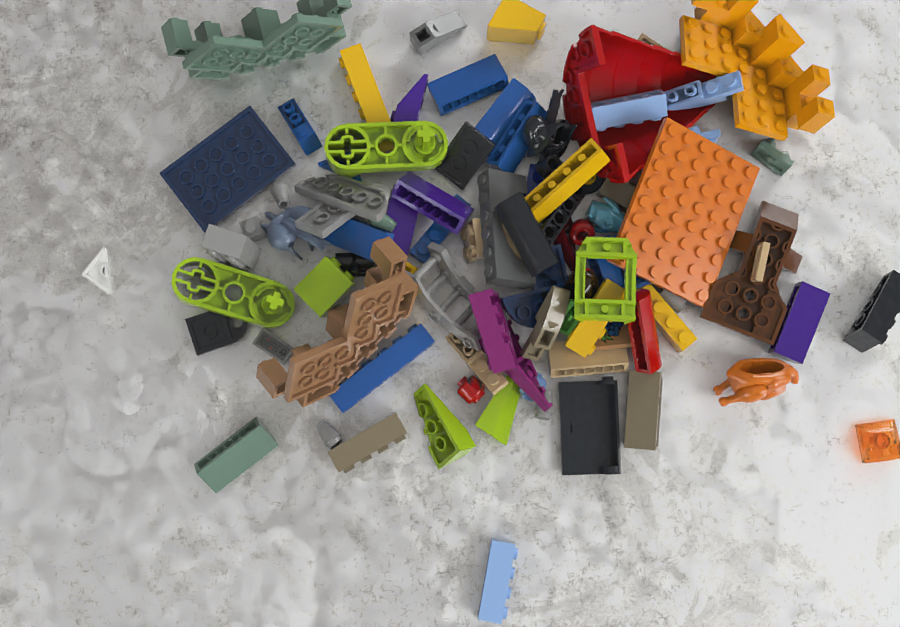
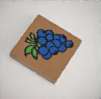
[594,321,631,351]

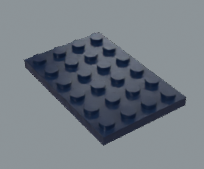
[159,106,296,233]

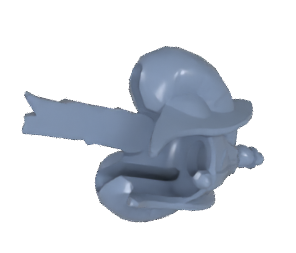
[260,206,330,260]

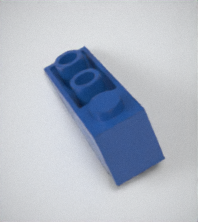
[277,98,323,156]

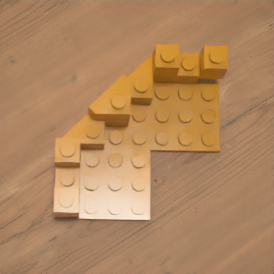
[679,0,835,141]

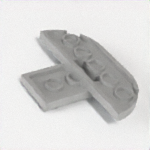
[294,174,388,239]

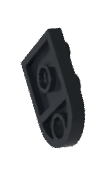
[185,311,248,356]

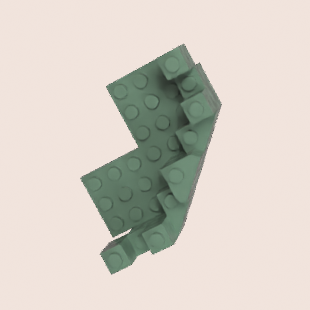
[161,0,352,80]

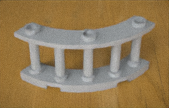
[404,242,508,351]

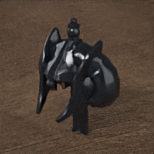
[523,89,577,160]

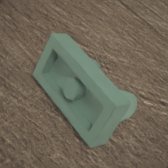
[751,138,794,176]

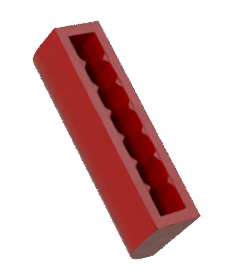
[623,288,662,374]

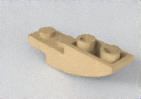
[445,333,509,395]

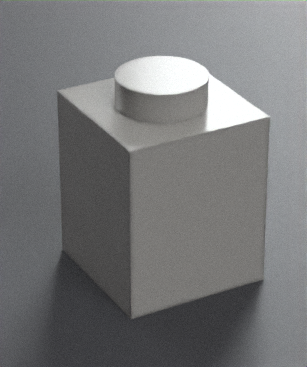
[239,215,267,242]

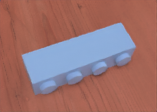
[591,89,668,131]
[478,538,518,624]

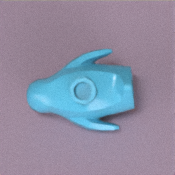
[585,197,625,233]

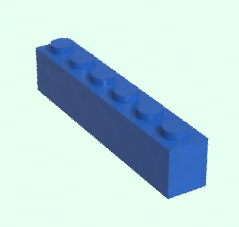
[329,323,435,413]

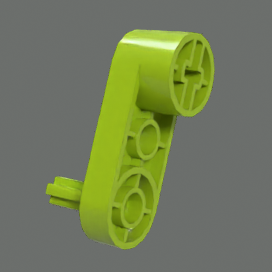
[324,121,448,178]
[171,257,295,329]

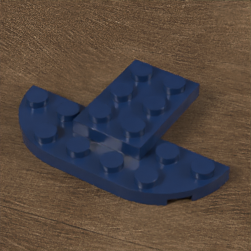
[500,244,595,328]

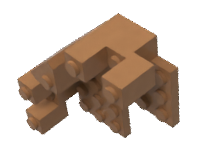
[256,236,419,407]

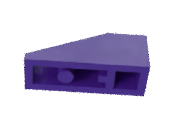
[390,74,429,133]

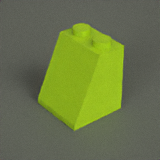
[293,256,357,318]

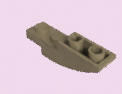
[520,286,571,361]

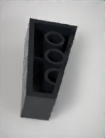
[843,270,900,353]

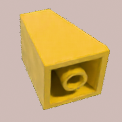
[486,0,547,45]

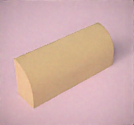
[547,340,629,378]

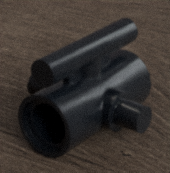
[335,252,375,277]

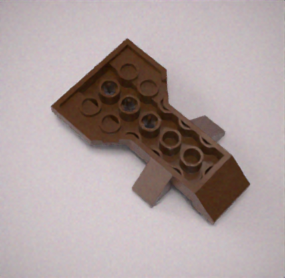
[699,201,803,345]

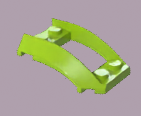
[574,237,637,324]

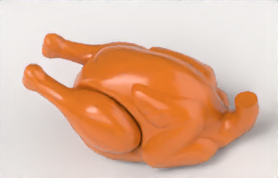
[713,357,799,407]

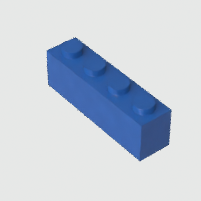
[486,99,547,173]

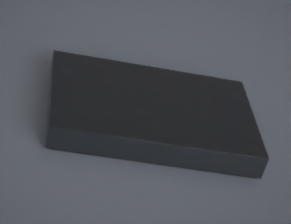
[435,121,497,190]

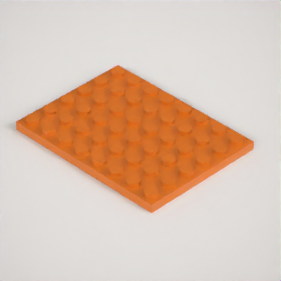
[607,117,760,308]

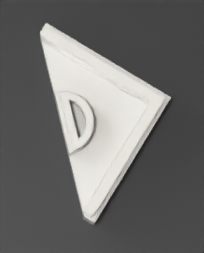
[81,247,113,296]

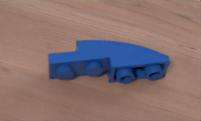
[409,194,471,264]

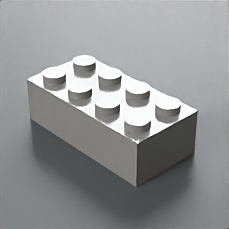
[201,224,262,272]

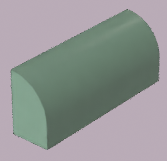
[194,416,279,493]

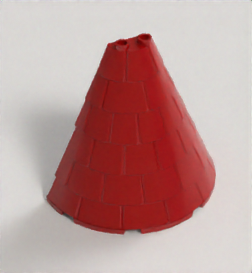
[562,25,717,183]

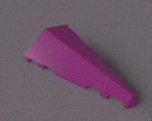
[479,319,553,412]

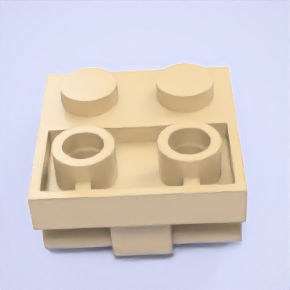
[460,218,483,264]

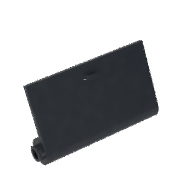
[558,376,621,475]

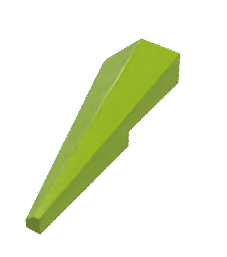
[475,375,520,446]

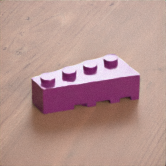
[468,288,520,374]

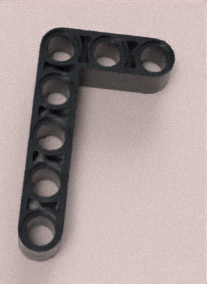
[536,155,586,245]

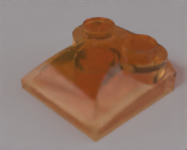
[855,419,900,463]

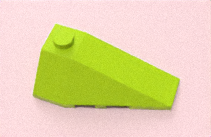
[413,384,476,469]

